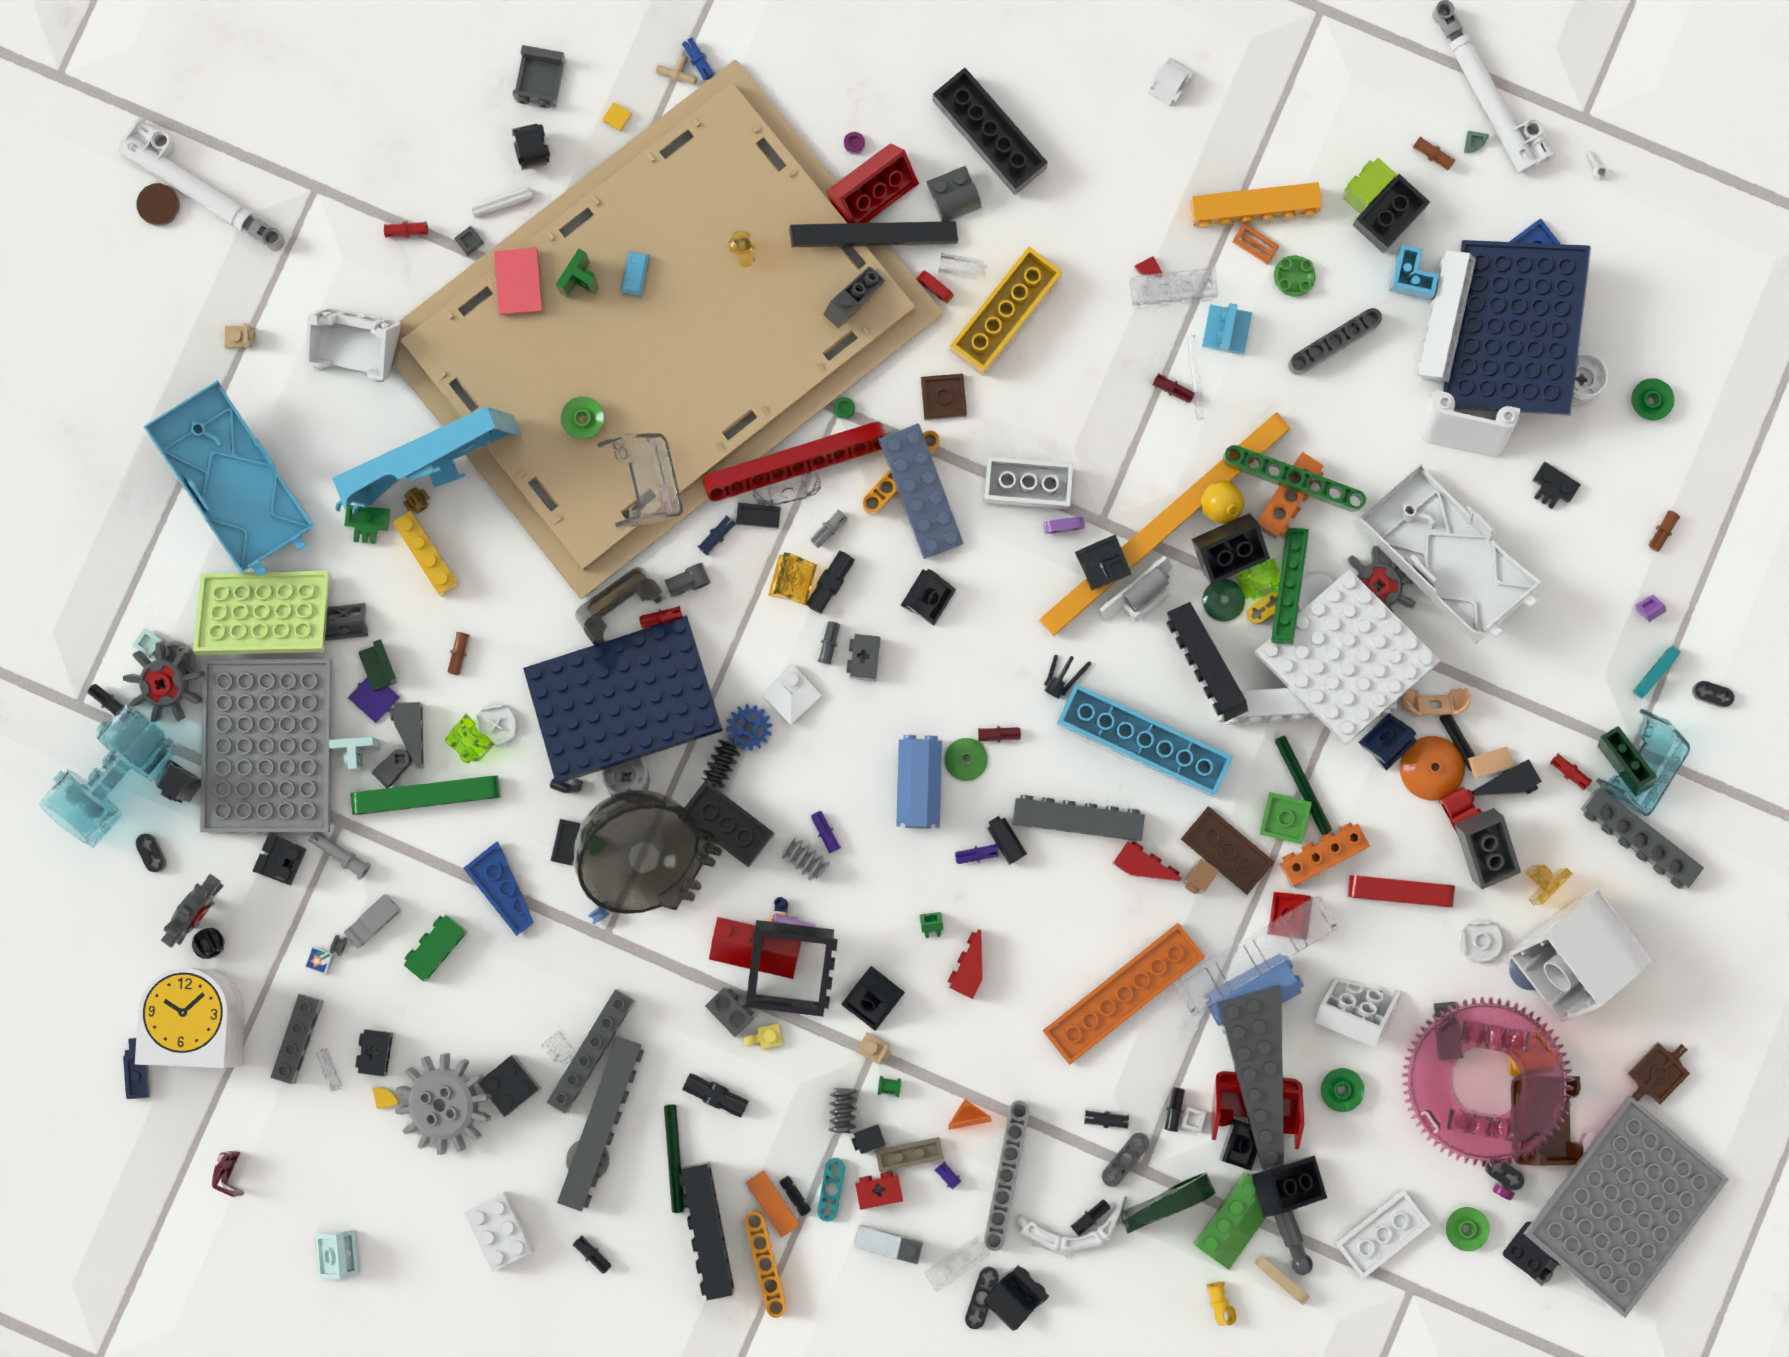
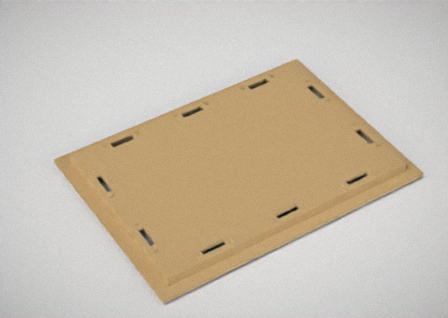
[392,60,942,599]

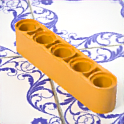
[863,430,940,515]
[745,1210,787,1318]

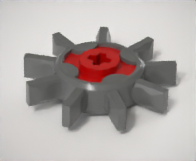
[1347,546,1416,613]
[123,641,205,723]
[161,873,224,948]

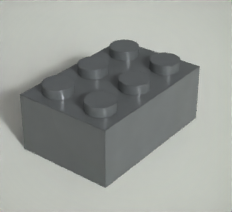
[1455,808,1521,889]

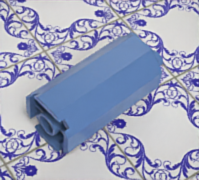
[896,735,942,829]
[1203,954,1304,1034]

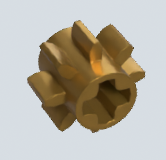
[403,487,430,514]

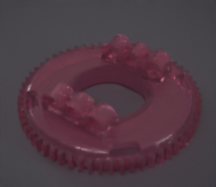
[1402,997,1574,1167]

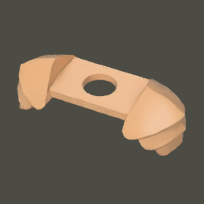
[1401,688,1472,716]

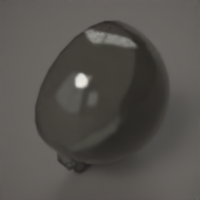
[573,789,722,914]

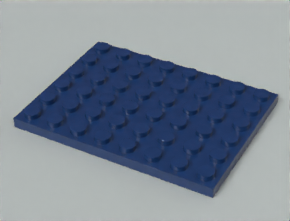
[1443,240,1591,416]
[523,615,723,784]

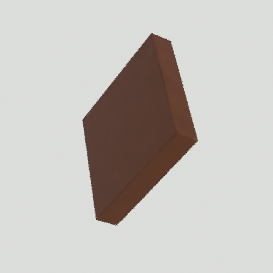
[921,373,967,420]

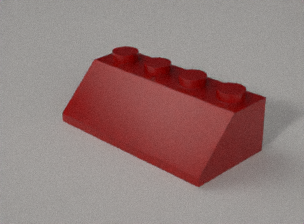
[826,143,919,223]
[709,917,802,979]

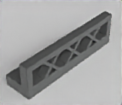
[325,603,369,641]

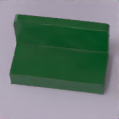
[358,639,397,691]

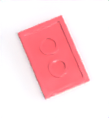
[494,247,543,316]

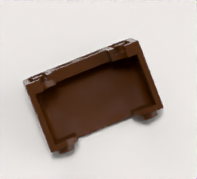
[1511,1076,1583,1166]

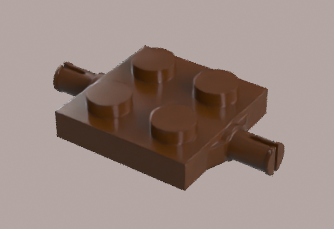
[1627,1042,1690,1105]

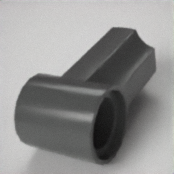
[664,563,711,598]

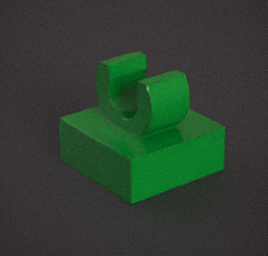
[920,912,943,938]

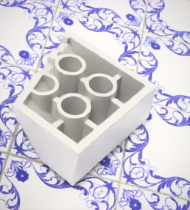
[1315,979,1402,1048]

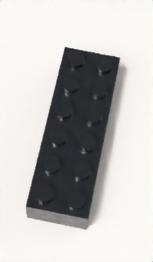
[932,67,1048,195]
[679,1161,735,1300]

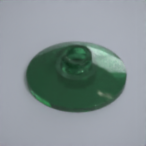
[1202,579,1245,622]

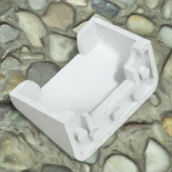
[305,308,401,382]
[1421,390,1520,457]

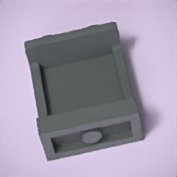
[512,45,566,108]

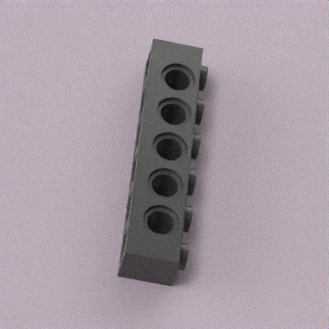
[1580,787,1704,889]
[546,989,636,1114]

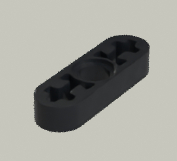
[965,1266,999,1329]

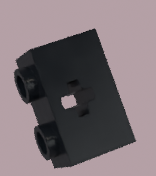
[355,1029,393,1076]

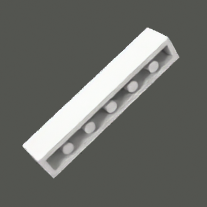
[1417,250,1476,382]

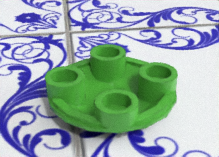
[1274,255,1316,297]

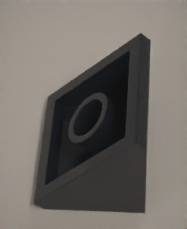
[1219,1118,1257,1171]

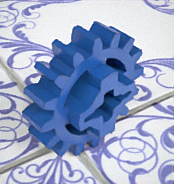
[726,704,773,751]

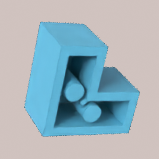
[1389,245,1439,300]

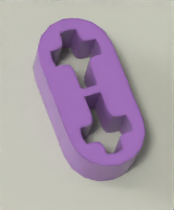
[1043,517,1085,534]

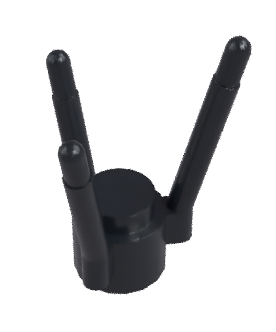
[1044,655,1091,699]

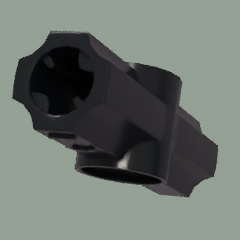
[806,550,855,614]
[682,1073,749,1118]

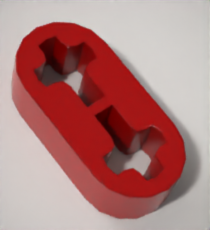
[916,270,954,304]

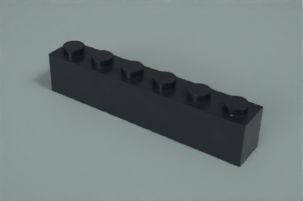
[1166,602,1248,722]

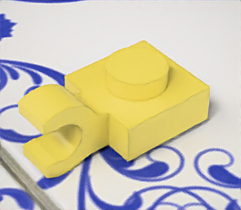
[743,1024,782,1049]

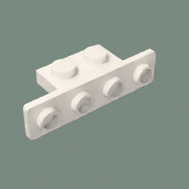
[1100,556,1172,621]

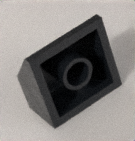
[841,966,905,1031]

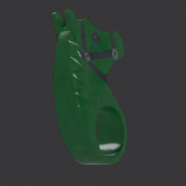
[1121,1172,1216,1233]

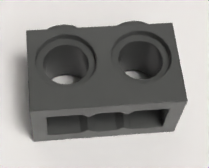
[705,988,754,1037]

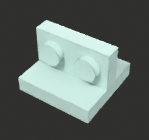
[329,737,380,772]
[315,1230,359,1279]

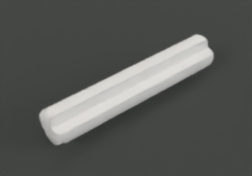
[472,187,533,218]

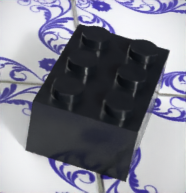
[1353,174,1430,254]
[1191,513,1270,585]
[1251,1155,1327,1217]

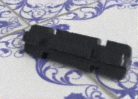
[779,1176,811,1216]

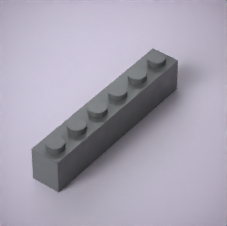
[1012,795,1145,841]

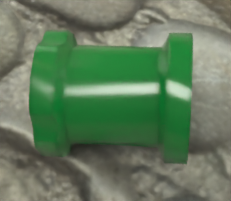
[877,1076,901,1097]

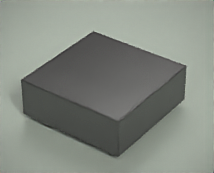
[454,226,484,256]

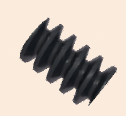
[701,739,741,788]

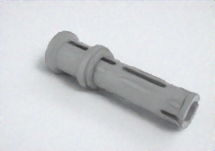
[308,832,371,880]

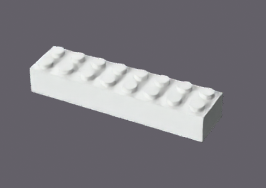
[1218,688,1397,725]

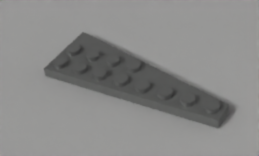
[1217,984,1284,1170]

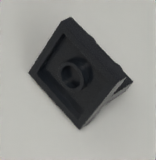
[901,569,956,626]

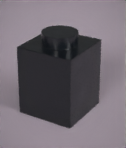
[851,1124,886,1154]

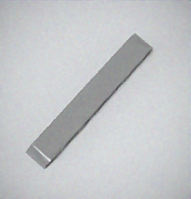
[984,1100,1029,1251]

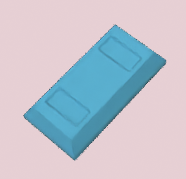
[620,251,650,296]

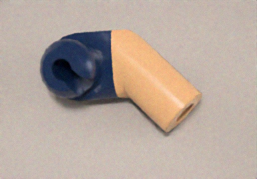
[765,897,789,922]

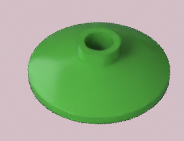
[561,397,604,439]
[945,738,988,781]
[1446,1207,1490,1251]

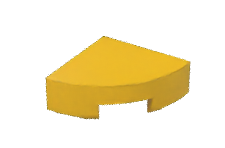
[372,1087,399,1109]

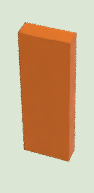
[745,1170,800,1237]

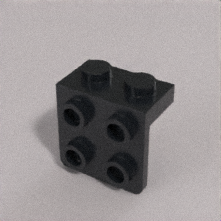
[1503,1221,1560,1286]
[984,1265,1049,1331]

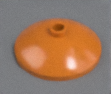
[1400,736,1465,801]

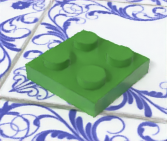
[1260,792,1312,844]

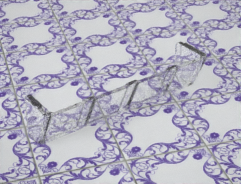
[1175,895,1340,1016]

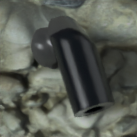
[550,778,583,794]

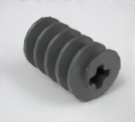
[828,1088,858,1133]

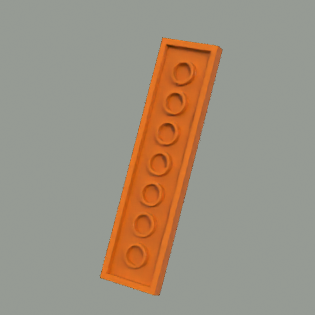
[1042,923,1205,1065]

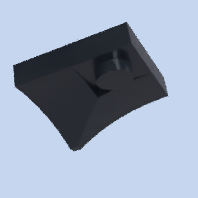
[1075,534,1132,591]

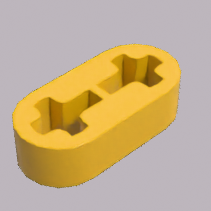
[1246,592,1278,624]

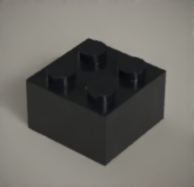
[478,1054,541,1117]

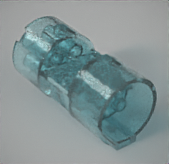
[38,703,180,848]

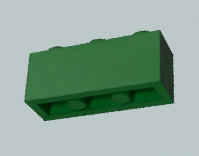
[404,915,468,982]

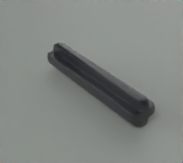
[1439,714,1475,771]

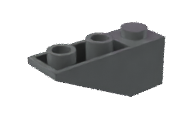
[823,266,885,328]

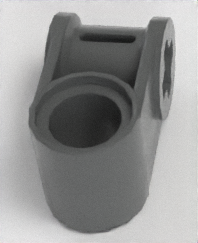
[372,749,412,788]

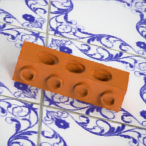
[1257,452,1324,539]

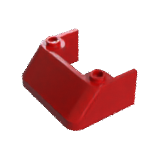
[1211,1071,1305,1150]

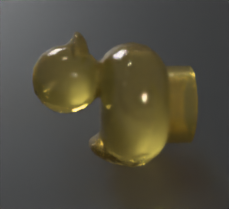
[728,231,755,268]

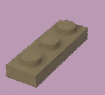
[875,1137,944,1172]

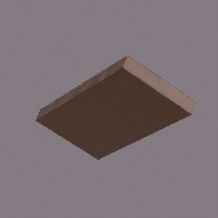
[1180,806,1275,895]

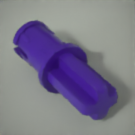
[811,811,841,854]
[955,844,999,864]

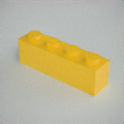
[393,511,460,597]

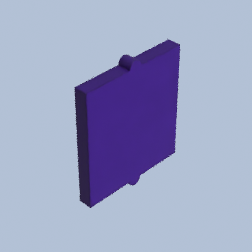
[348,677,400,723]

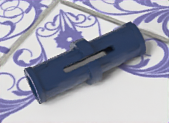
[697,515,736,556]

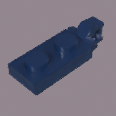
[123,1038,150,1099]

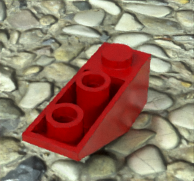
[1112,841,1182,882]
[947,929,982,999]

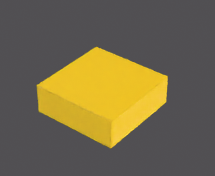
[602,102,632,132]

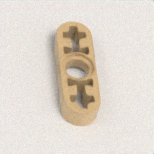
[1255,1255,1310,1305]

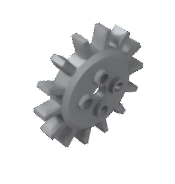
[395,1053,492,1155]

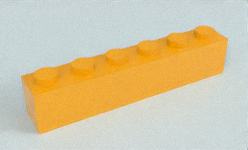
[1190,182,1322,228]

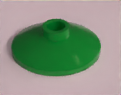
[1631,378,1674,421]
[1321,1068,1364,1112]

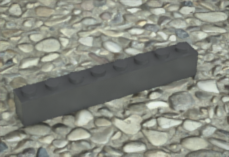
[557,1036,644,1212]

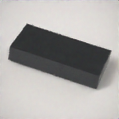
[736,503,781,529]
[550,819,582,866]

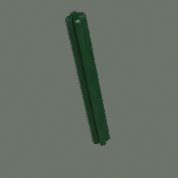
[1275,735,1332,835]
[664,1104,684,1213]

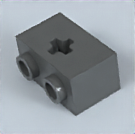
[846,634,881,681]

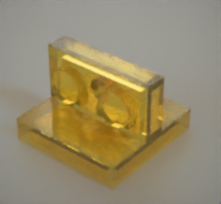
[768,552,817,605]
[1525,864,1573,905]

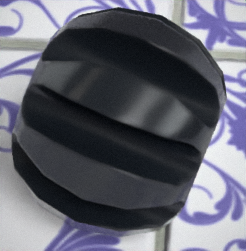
[192,928,225,959]

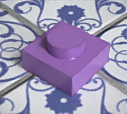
[1635,595,1667,622]

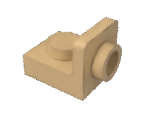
[224,323,255,348]
[856,1033,891,1064]

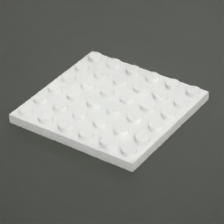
[1255,569,1440,746]

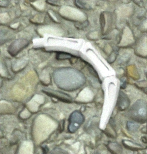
[1016,1196,1126,1253]

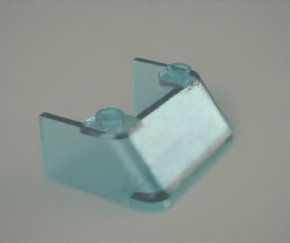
[1596,709,1690,817]

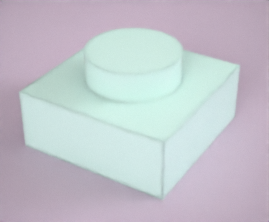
[132,628,163,658]

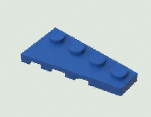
[463,841,534,936]

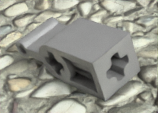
[343,894,402,949]

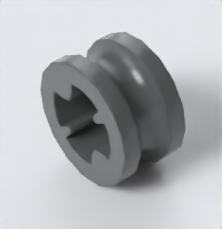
[330,935,348,956]

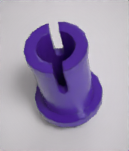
[934,1161,961,1190]

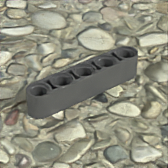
[1288,308,1382,375]

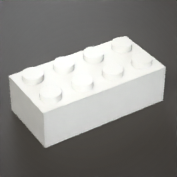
[983,457,1073,510]

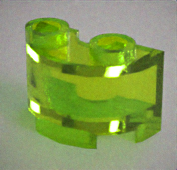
[1236,558,1281,600]
[445,713,495,763]

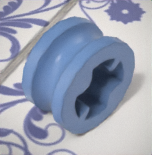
[588,905,610,924]

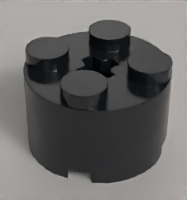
[512,123,550,171]

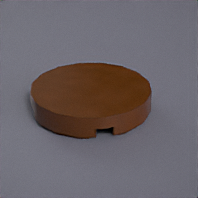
[136,183,180,226]

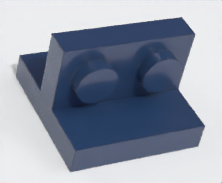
[1358,714,1417,771]

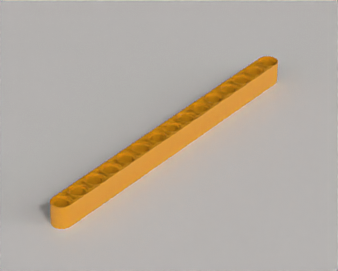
[1039,412,1291,636]

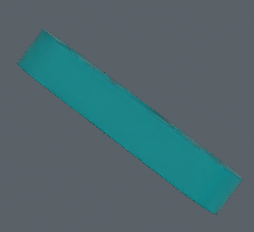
[1633,644,1681,699]
[818,1158,845,1222]

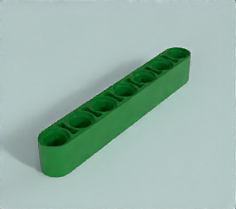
[1223,445,1366,512]
[350,775,501,815]

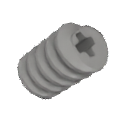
[781,837,830,881]

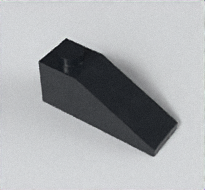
[1471,759,1542,796]

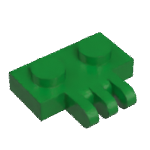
[344,505,391,544]

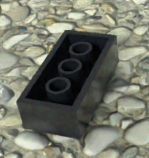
[679,780,775,868]

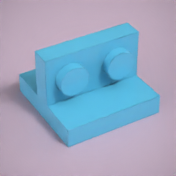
[1202,303,1252,355]

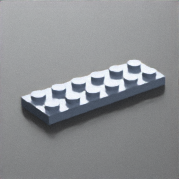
[878,423,964,559]

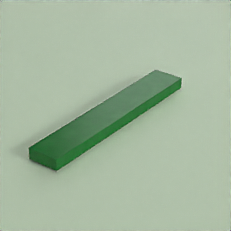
[1271,528,1309,644]

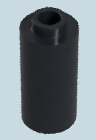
[987,816,1027,865]

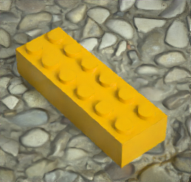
[950,246,1063,376]

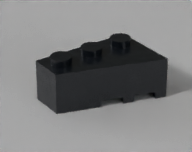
[154,758,201,803]

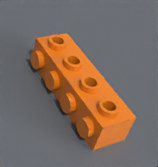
[1279,822,1370,887]

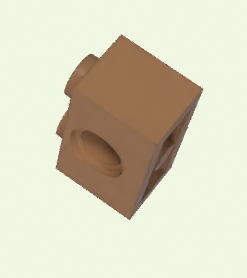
[1183,858,1219,894]

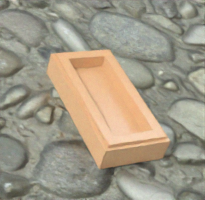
[1468,747,1514,779]

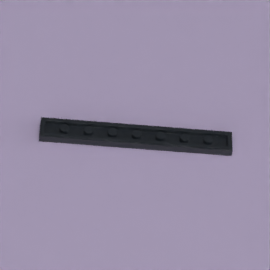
[789,221,958,247]

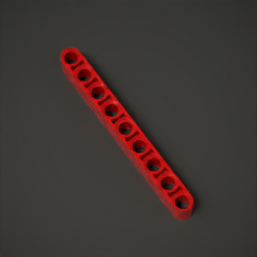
[702,422,887,501]

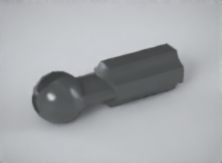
[1274,1211,1313,1275]

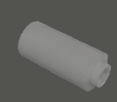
[1122,567,1170,611]

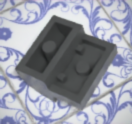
[926,165,982,221]

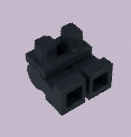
[252,832,307,886]

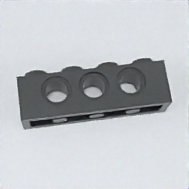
[270,994,324,1084]

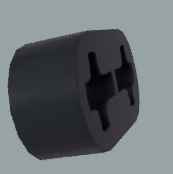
[1692,681,1735,708]
[136,834,167,873]
[1485,1158,1524,1190]

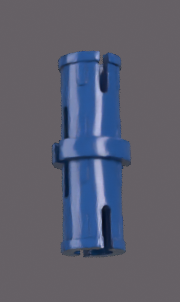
[682,37,715,81]

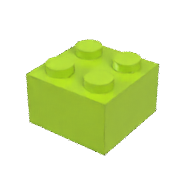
[1343,158,1397,214]

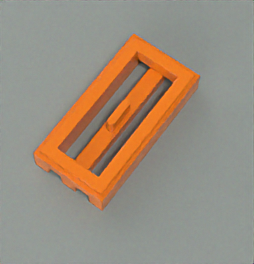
[1232,223,1279,265]

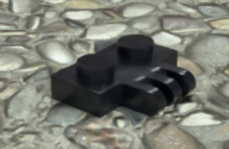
[1532,462,1581,509]

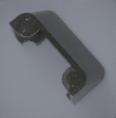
[575,567,666,647]

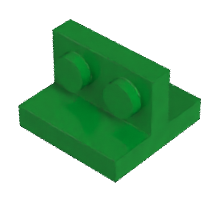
[556,248,599,298]

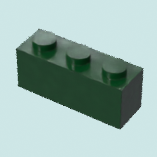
[1597,726,1657,797]

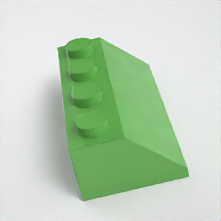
[1193,1172,1266,1270]

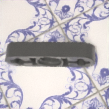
[1101,1133,1149,1187]

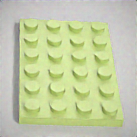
[193,571,330,655]

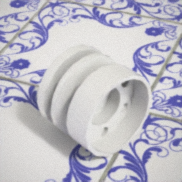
[1572,353,1609,406]

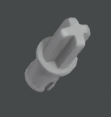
[811,510,848,548]

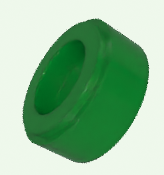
[834,397,855,419]

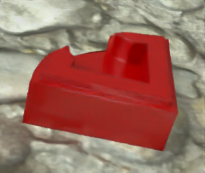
[1134,256,1163,278]

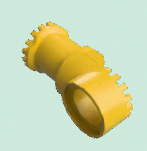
[1206,1281,1237,1326]

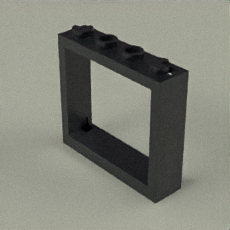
[745,920,838,1017]

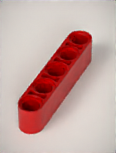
[1348,875,1455,907]

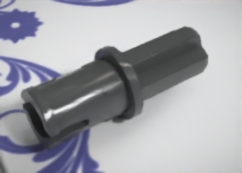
[818,621,840,665]

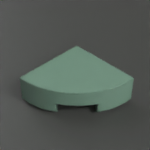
[1464,130,1489,153]

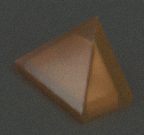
[948,1099,992,1130]

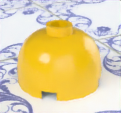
[1200,480,1244,524]

